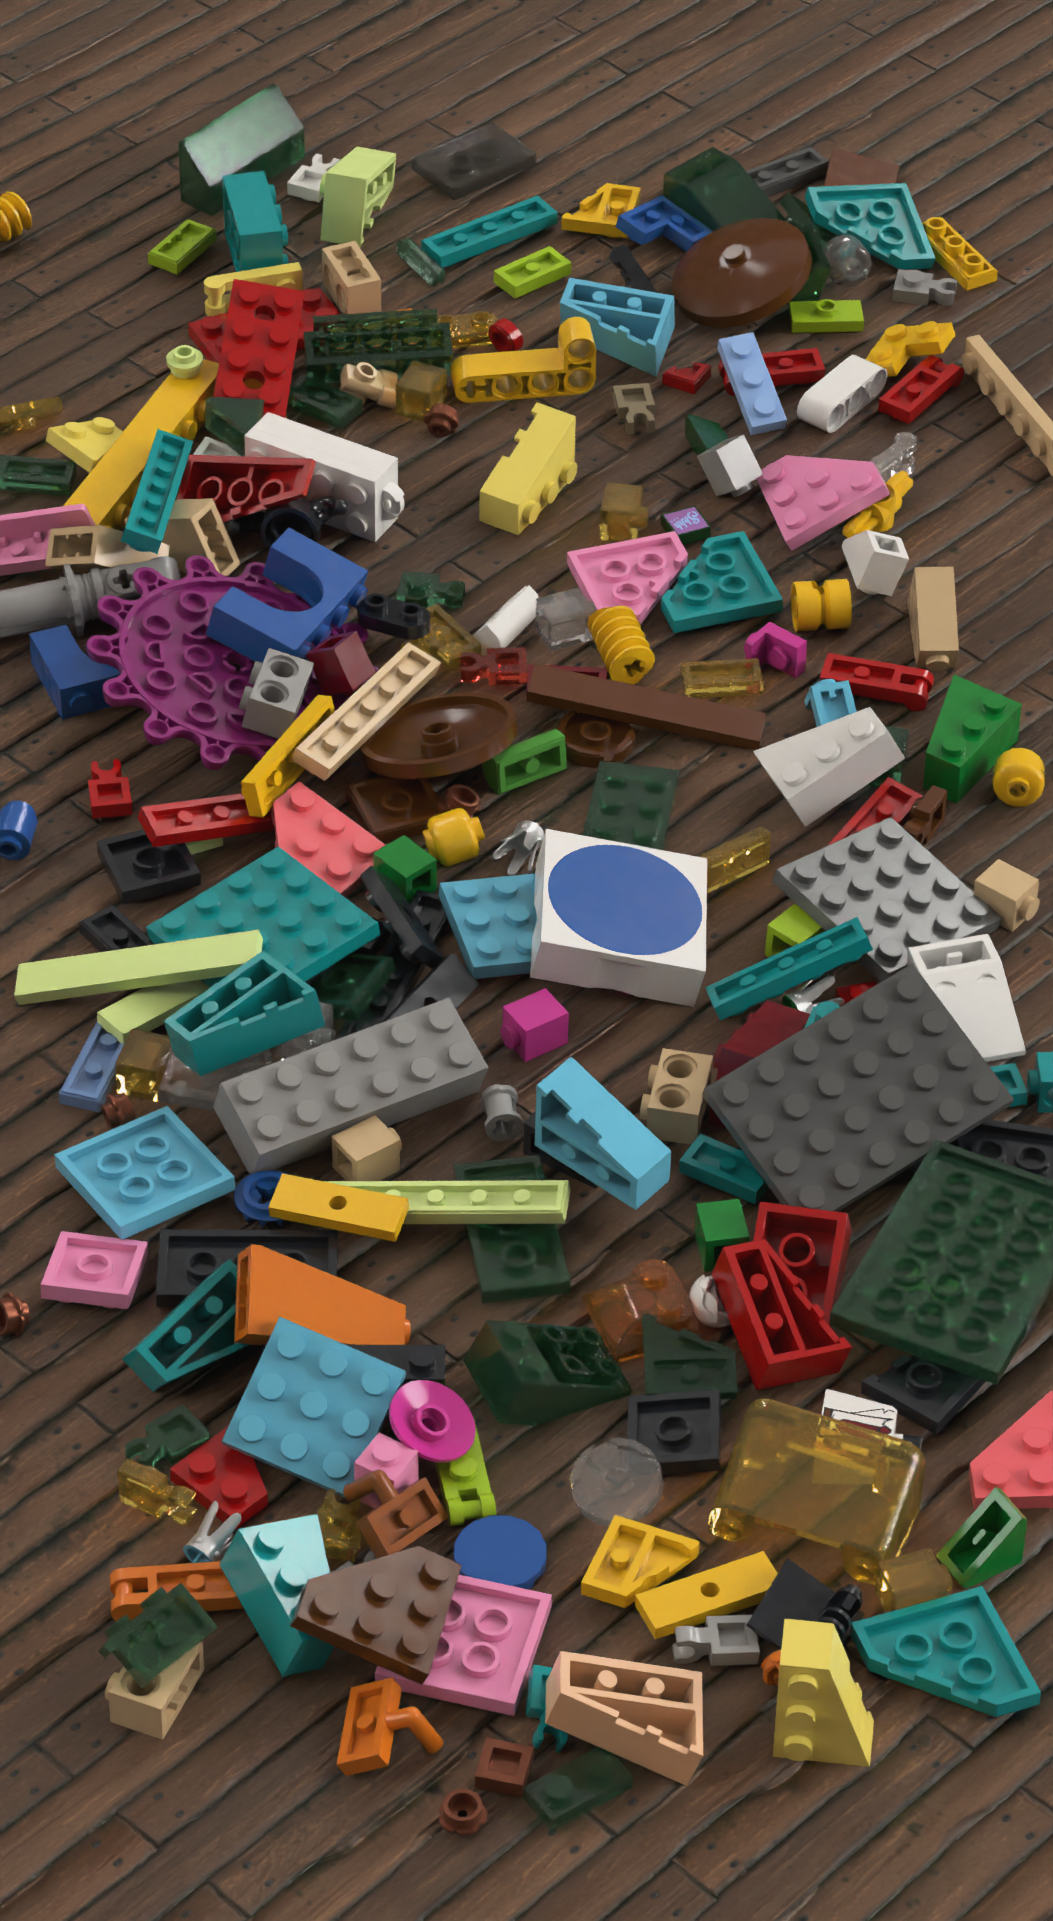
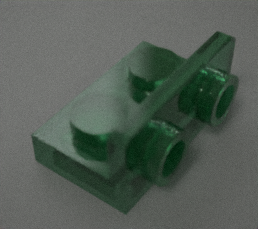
[99,1583,218,1688]

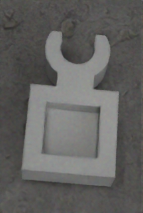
[892,269,957,306]

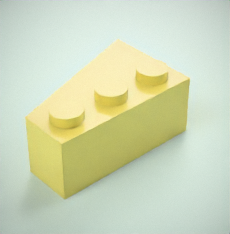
[479,402,578,535]
[773,1619,874,1767]

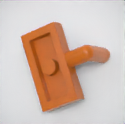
[336,1677,444,1776]

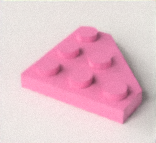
[756,455,890,551]
[567,531,688,625]

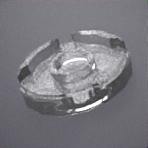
[570,1437,664,1526]

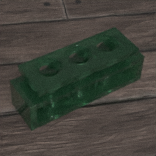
[303,308,453,384]

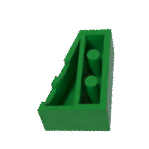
[923,675,1022,804]

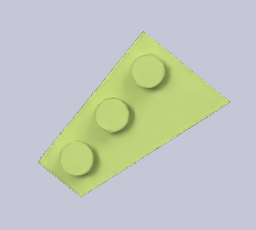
[320,147,396,247]

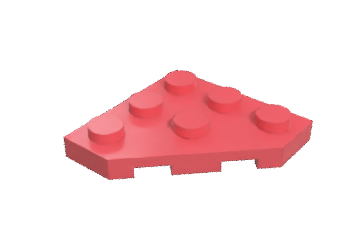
[271,781,385,897]
[969,1391,1053,1510]

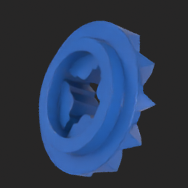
[234,1170,289,1228]

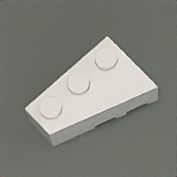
[753,707,905,827]

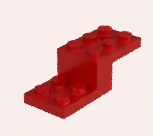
[211,279,305,421]

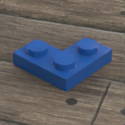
[615,195,713,252]

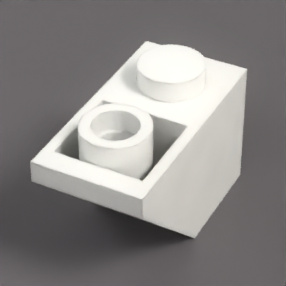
[842,530,909,596]

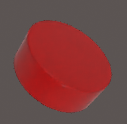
[488,318,523,352]

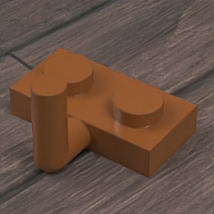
[343,1469,448,1558]

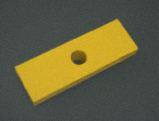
[922,217,998,290]
[268,1173,409,1242]
[635,1551,778,1639]

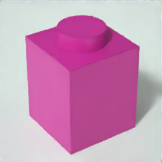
[500,988,569,1062]

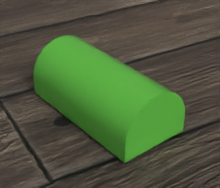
[482,729,567,795]

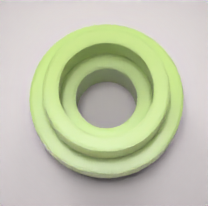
[166,345,203,378]

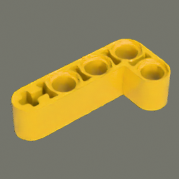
[450,317,596,403]

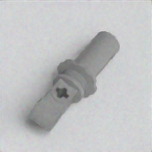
[0,556,181,638]

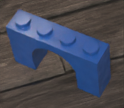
[206,528,368,663]
[29,625,121,719]

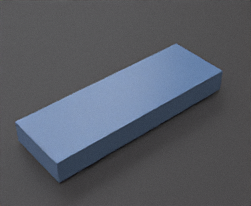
[59,1022,139,1113]

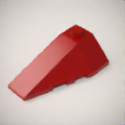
[176,455,316,522]

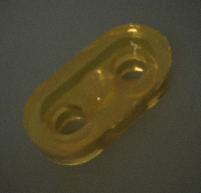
[428,311,498,349]

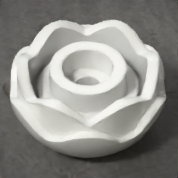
[689,1274,731,1328]

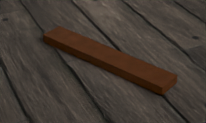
[526,664,766,750]

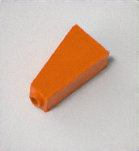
[234,1244,411,1346]

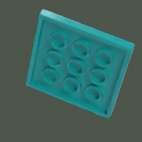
[146,846,380,988]

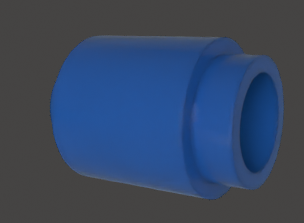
[0,801,38,860]

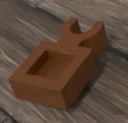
[903,785,947,845]

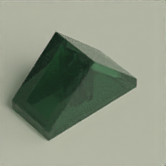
[205,397,264,456]

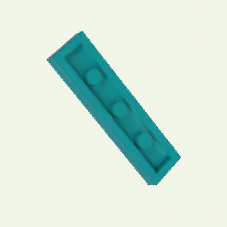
[421,195,558,269]
[705,917,873,1021]

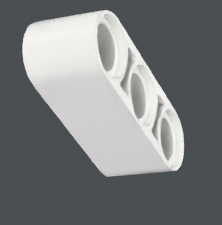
[797,355,887,433]

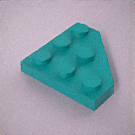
[805,183,935,270]
[661,531,783,633]
[850,1586,1041,1717]

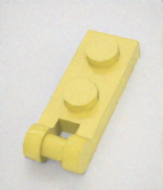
[204,262,303,316]

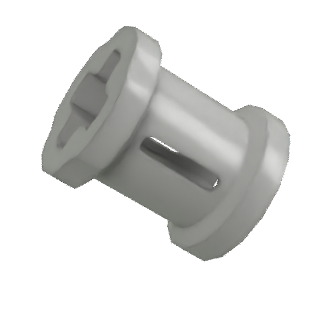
[480,1084,523,1142]

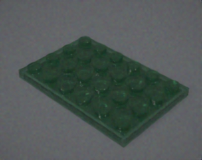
[829,1140,1053,1385]

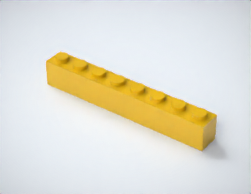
[63,359,219,530]

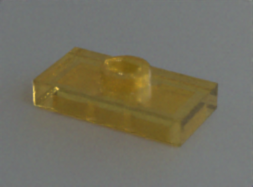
[0,396,64,430]
[680,658,764,698]
[697,825,771,893]

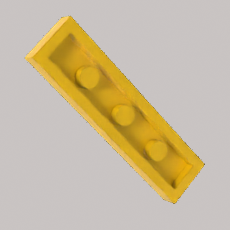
[241,695,335,818]

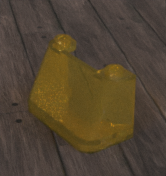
[708,1398,925,1588]

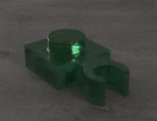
[396,571,465,610]
[125,1404,210,1473]

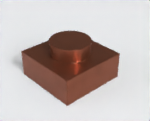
[474,1738,534,1797]

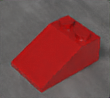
[753,1202,852,1327]

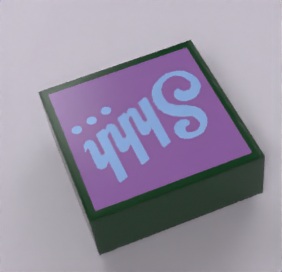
[661,506,711,545]

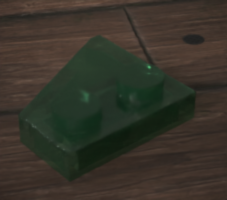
[641,1314,737,1400]

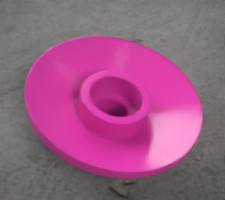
[389,1380,476,1463]

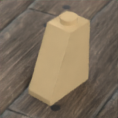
[124,498,241,576]
[45,525,170,582]
[908,567,959,671]

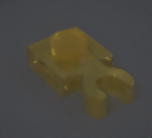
[117,1458,197,1525]
[316,1488,362,1563]

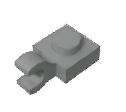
[672,1615,760,1666]

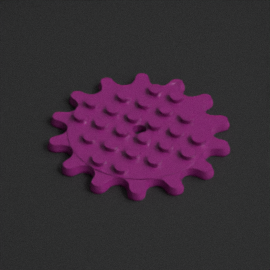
[86,555,381,770]

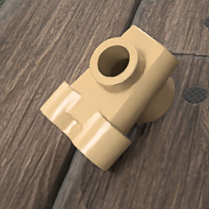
[339,362,399,409]

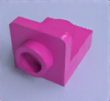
[744,622,807,678]

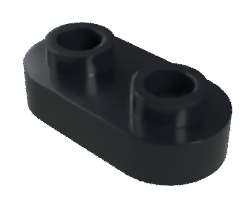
[357,593,431,640]

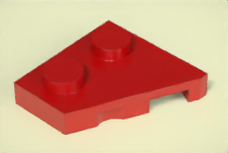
[170,1425,268,1531]

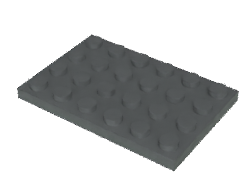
[702,963,1014,1212]

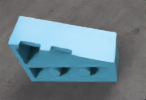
[560,278,675,377]
[535,1057,671,1210]

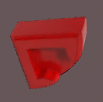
[662,363,712,395]

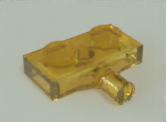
[400,604,481,670]

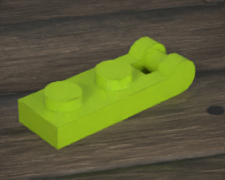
[435,1417,496,1527]

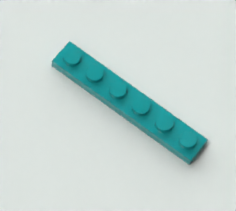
[121,429,193,554]

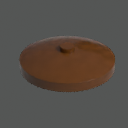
[672,218,812,328]
[359,692,518,779]

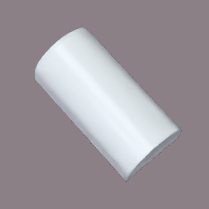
[468,585,542,658]

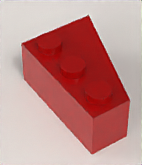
[711,1239,852,1390]

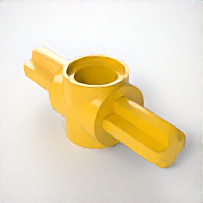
[842,471,913,538]

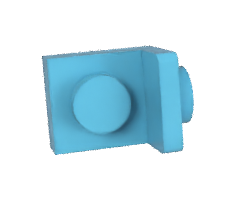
[804,679,857,727]

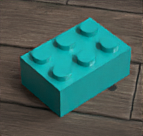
[222,171,289,272]

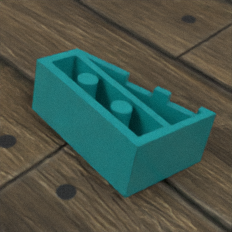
[219,1514,335,1677]

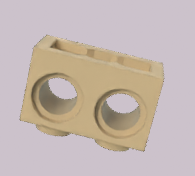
[322,241,381,322]
[640,1048,713,1145]
[105,1621,204,1740]

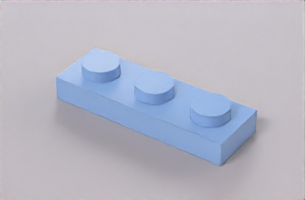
[717,332,787,435]

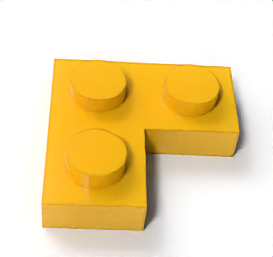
[866,321,956,377]

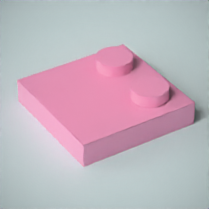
[41,1231,148,1309]

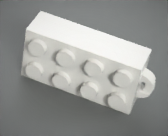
[244,412,405,542]

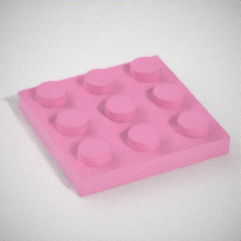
[375,1575,552,1716]

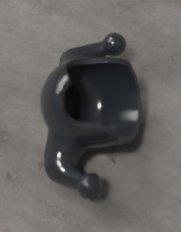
[226,496,348,548]

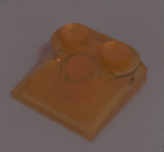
[582,1259,699,1364]

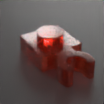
[460,647,528,686]

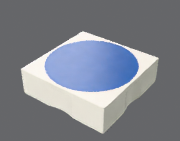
[530,829,707,1007]

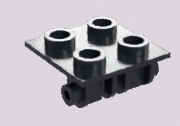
[746,1558,865,1650]

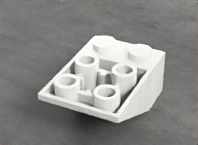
[907,934,1026,1062]

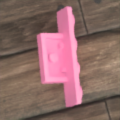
[0,504,96,576]

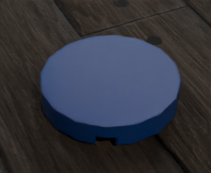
[454,1515,547,1590]

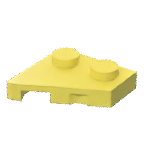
[46,417,123,473]

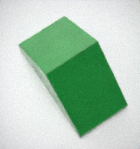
[936,1487,1027,1589]

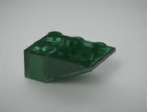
[663,147,787,231]
[463,1320,633,1425]

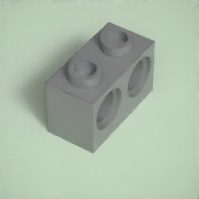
[239,648,314,739]

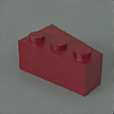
[708,1000,810,1129]

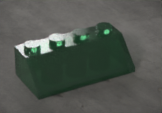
[178,84,305,216]

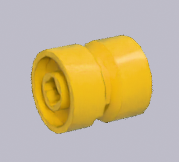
[791,579,852,632]

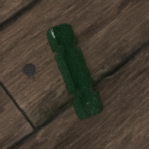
[396,237,445,286]

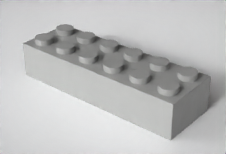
[213,998,489,1175]

